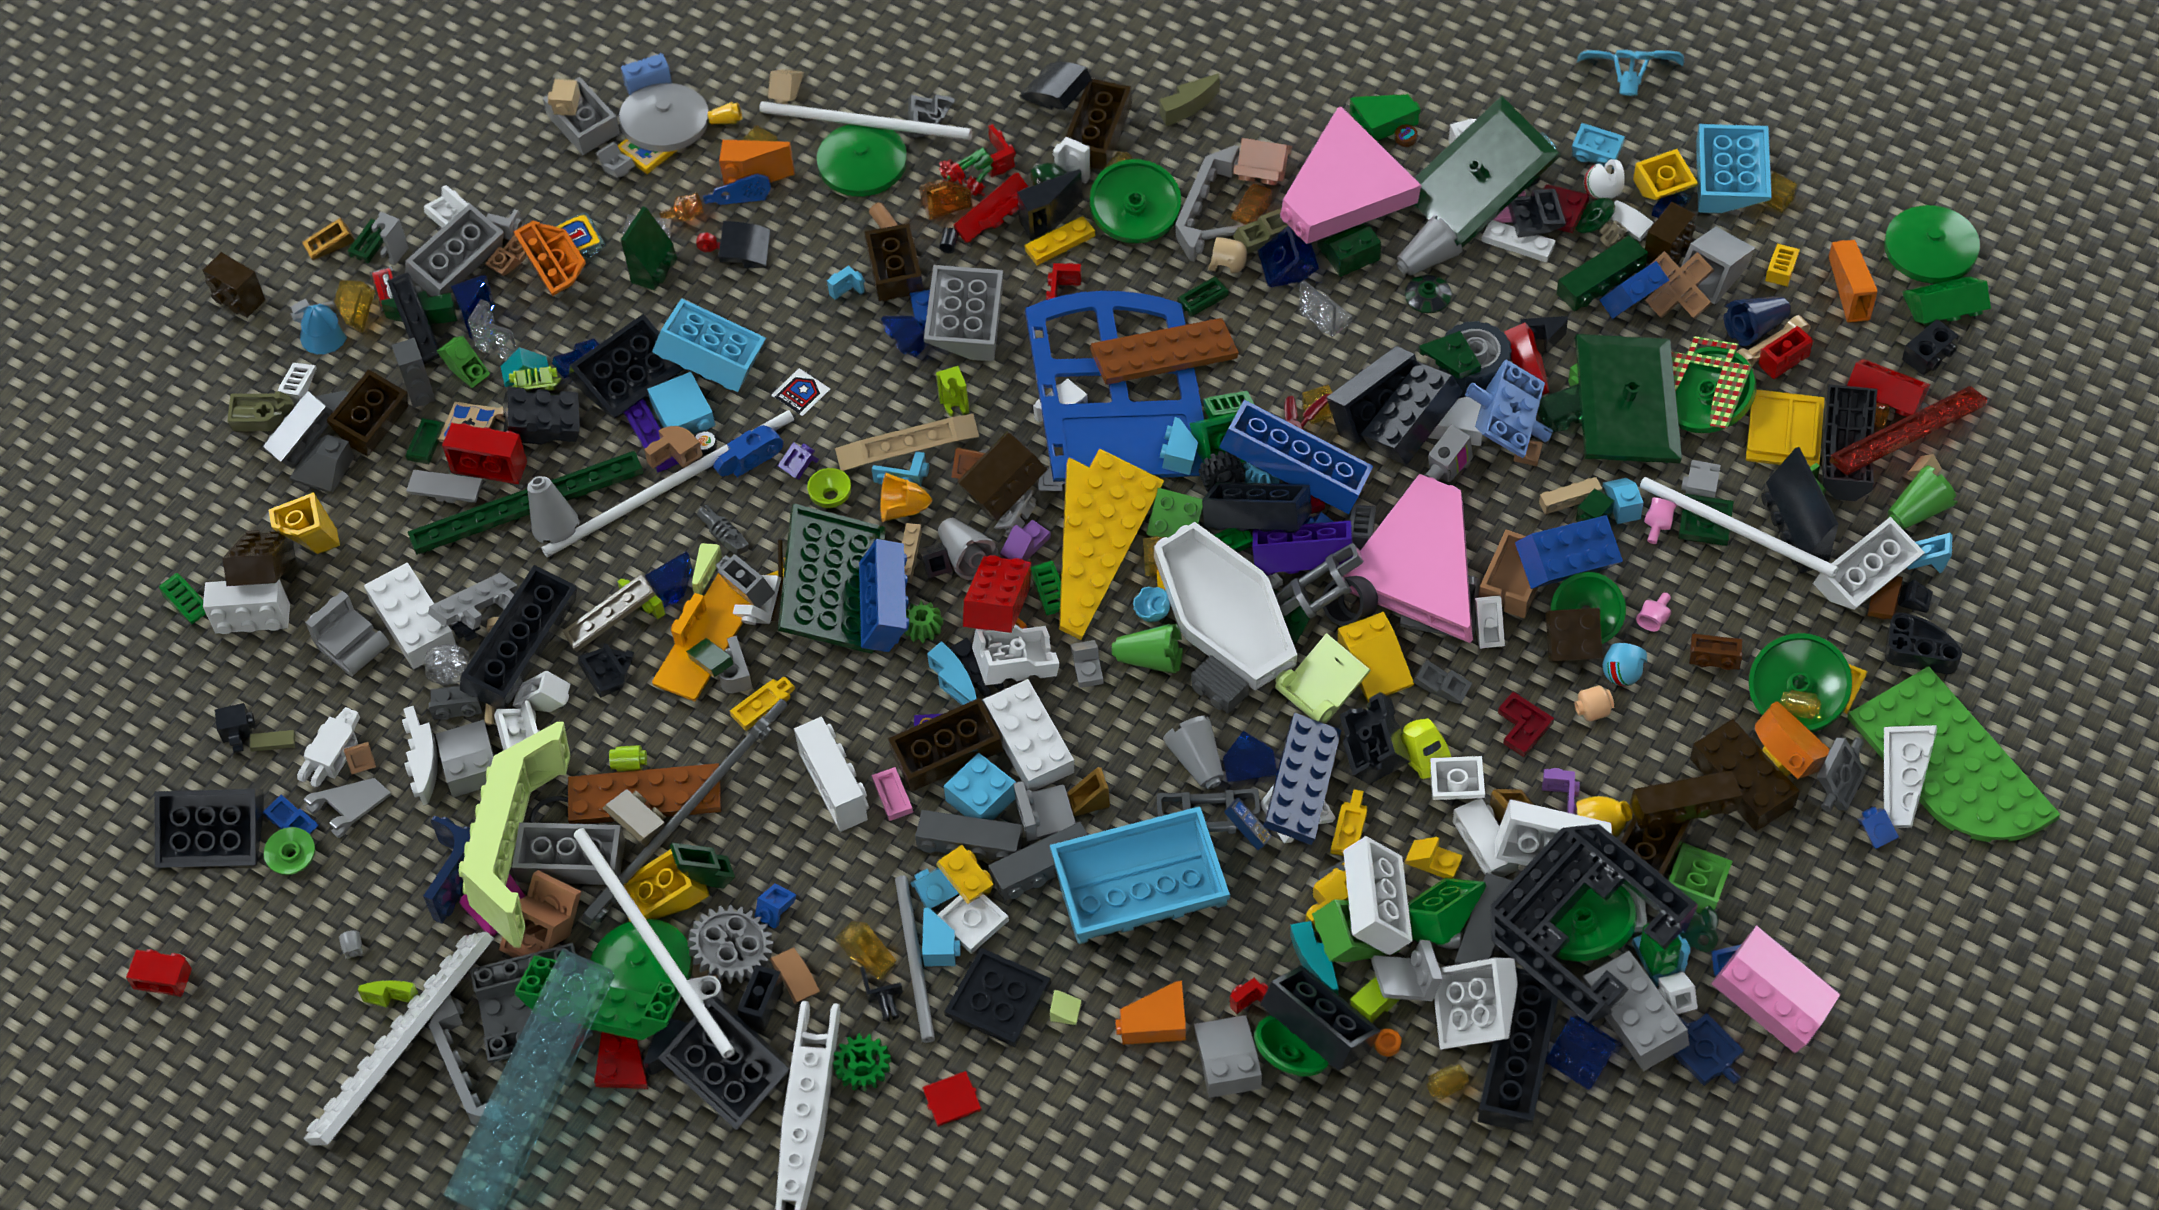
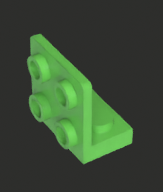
[1146,488,1203,539]

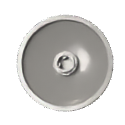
[619,83,709,152]

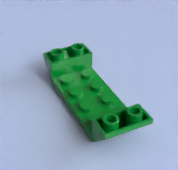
[515,955,682,1040]

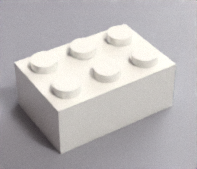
[203,579,290,634]

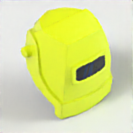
[1400,718,1451,779]

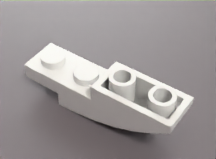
[402,706,438,805]

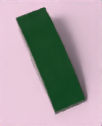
[381,291,457,324]
[670,843,735,889]

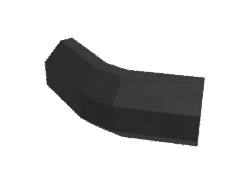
[1822,384,1878,501]

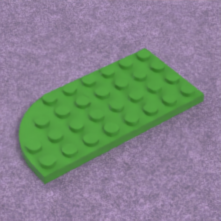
[1847,666,2061,842]

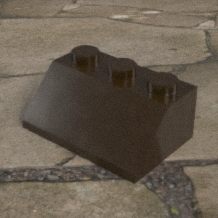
[327,369,409,457]
[957,431,1048,521]

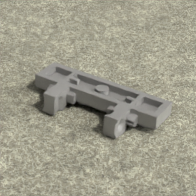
[428,572,517,630]

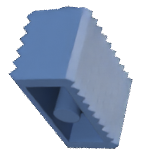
[621,53,672,96]

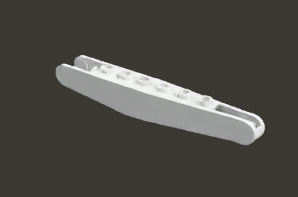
[776,1001,840,1210]

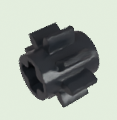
[451,621,481,642]

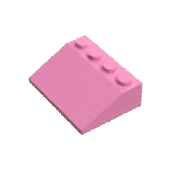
[1711,926,1840,1053]

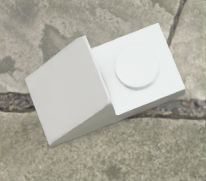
[1475,595,1505,649]

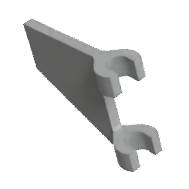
[304,778,391,838]

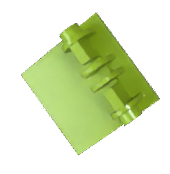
[509,366,561,392]

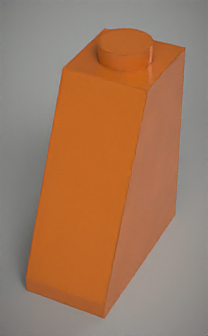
[1115,981,1186,1045]

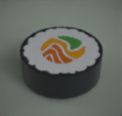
[695,431,717,455]

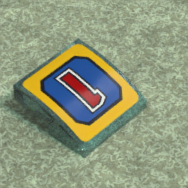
[554,212,606,259]

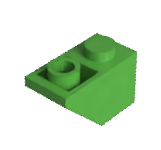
[437,336,490,388]

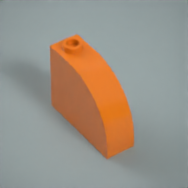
[1755,702,1830,779]

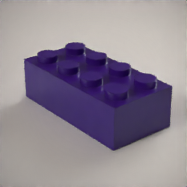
[1252,520,1353,576]

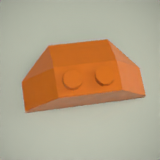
[513,221,586,296]

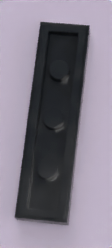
[387,272,441,364]

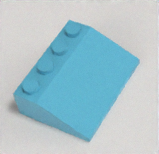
[1696,124,1771,213]
[652,298,766,392]

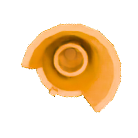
[880,473,933,522]

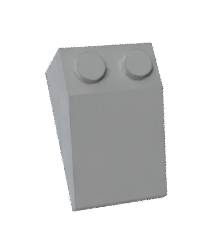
[436,720,494,797]
[1194,1015,1262,1098]

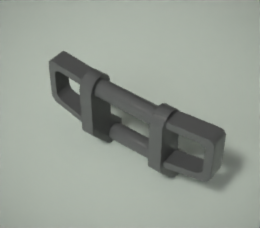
[1275,543,1364,619]
[1157,788,1260,834]

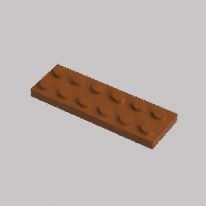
[1090,318,1239,385]
[568,763,721,824]

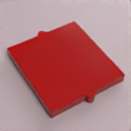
[922,1071,982,1127]

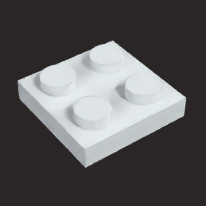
[937,894,1009,954]

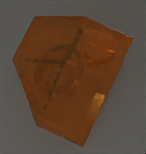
[919,179,972,220]

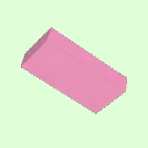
[872,767,913,821]

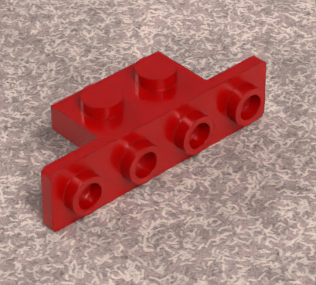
[953,172,1029,243]

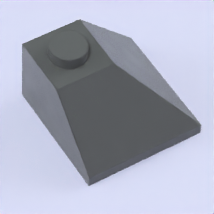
[290,435,354,494]

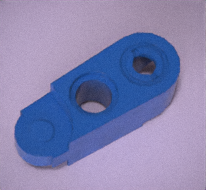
[713,425,784,477]

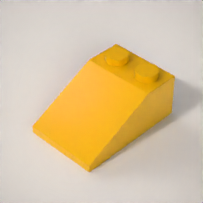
[1337,612,1414,703]
[624,849,709,922]

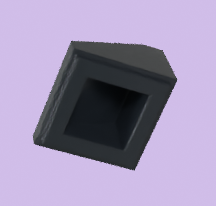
[1898,580,1933,613]

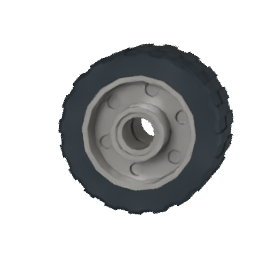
[1438,321,1512,398]

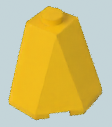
[269,492,340,554]

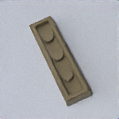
[562,574,656,652]

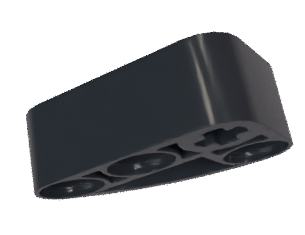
[1885,613,1963,674]

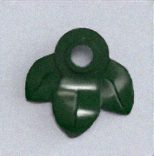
[1680,906,1719,952]

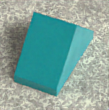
[501,347,548,387]

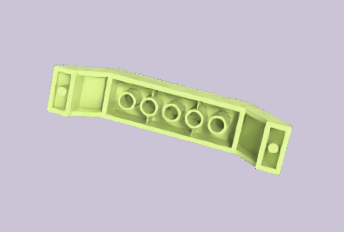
[459,722,570,948]

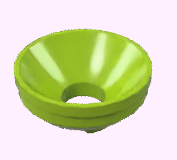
[807,468,851,508]

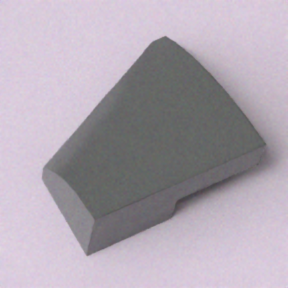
[908,94,955,137]

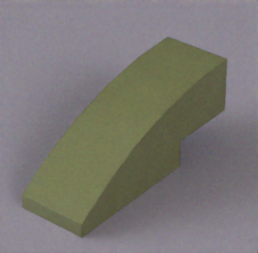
[1159,73,1220,126]
[1233,208,1294,254]

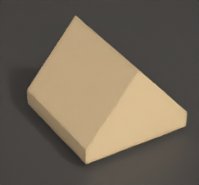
[1907,454,1942,478]

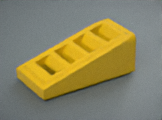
[1765,244,1800,287]

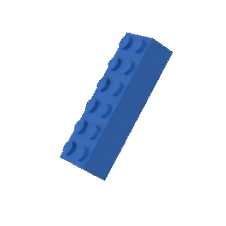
[1219,400,1373,514]

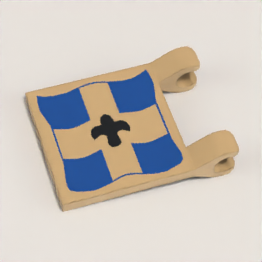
[438,402,505,442]

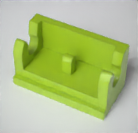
[936,366,970,417]

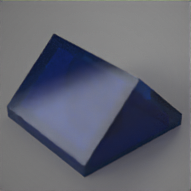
[451,275,495,339]

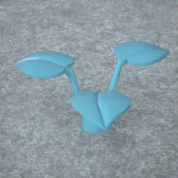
[1577,50,1684,96]

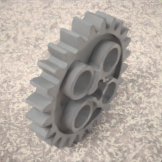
[687,905,773,984]

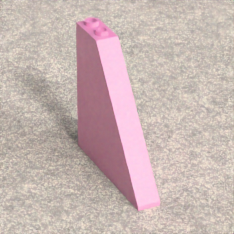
[1280,107,1421,244]
[1344,474,1473,643]

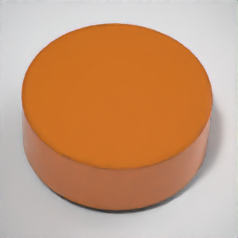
[1374,1029,1401,1057]

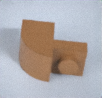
[644,426,703,469]

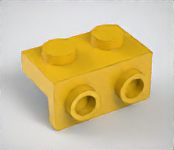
[936,845,994,904]

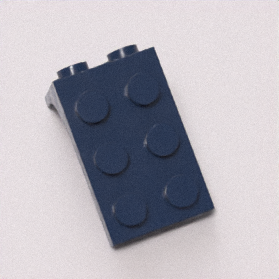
[423,816,471,924]

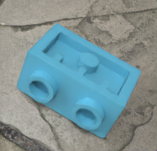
[1572,123,1625,169]

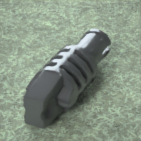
[697,505,749,556]

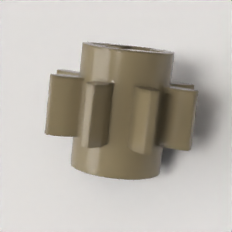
[1599,220,1628,248]

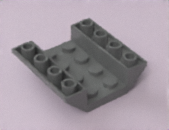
[470,943,593,1063]

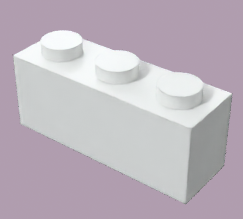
[1453,798,1518,877]

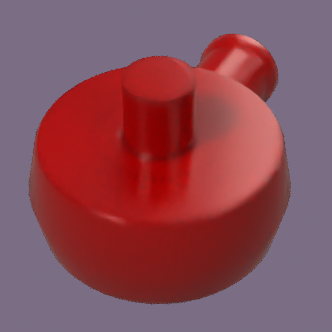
[696,233,720,252]

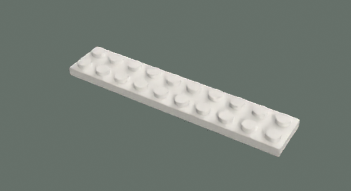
[304,931,494,1146]

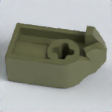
[227,391,294,431]

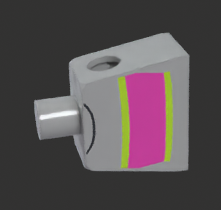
[1424,424,1473,482]

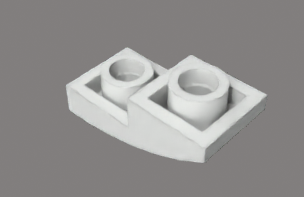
[1608,200,1654,241]

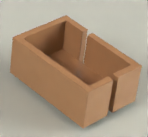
[1479,530,1538,619]

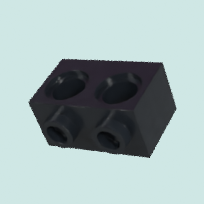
[1902,319,1959,376]

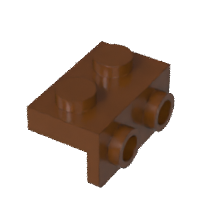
[1689,634,1743,670]

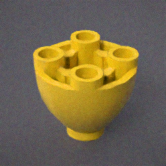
[1576,796,1633,838]

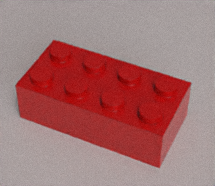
[963,555,1032,633]

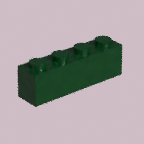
[1556,235,1648,312]

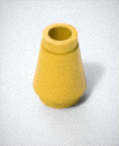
[708,102,742,125]

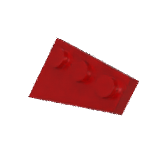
[594,1032,648,1089]

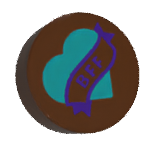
[1395,124,1418,147]

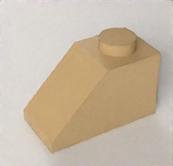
[768,69,803,104]

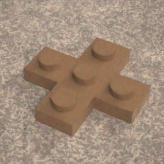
[1645,251,1714,319]

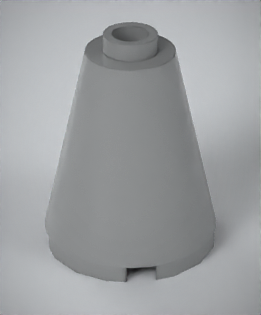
[1396,215,1463,276]
[527,476,580,544]
[938,518,998,580]
[1163,716,1224,789]

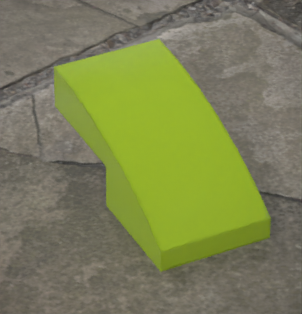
[358,981,419,1007]

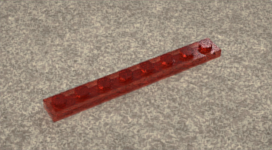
[1830,386,1988,475]

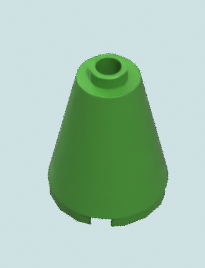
[1887,465,1958,530]
[1112,624,1183,673]

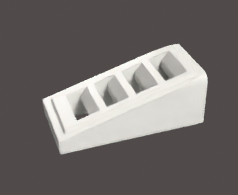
[278,363,316,405]

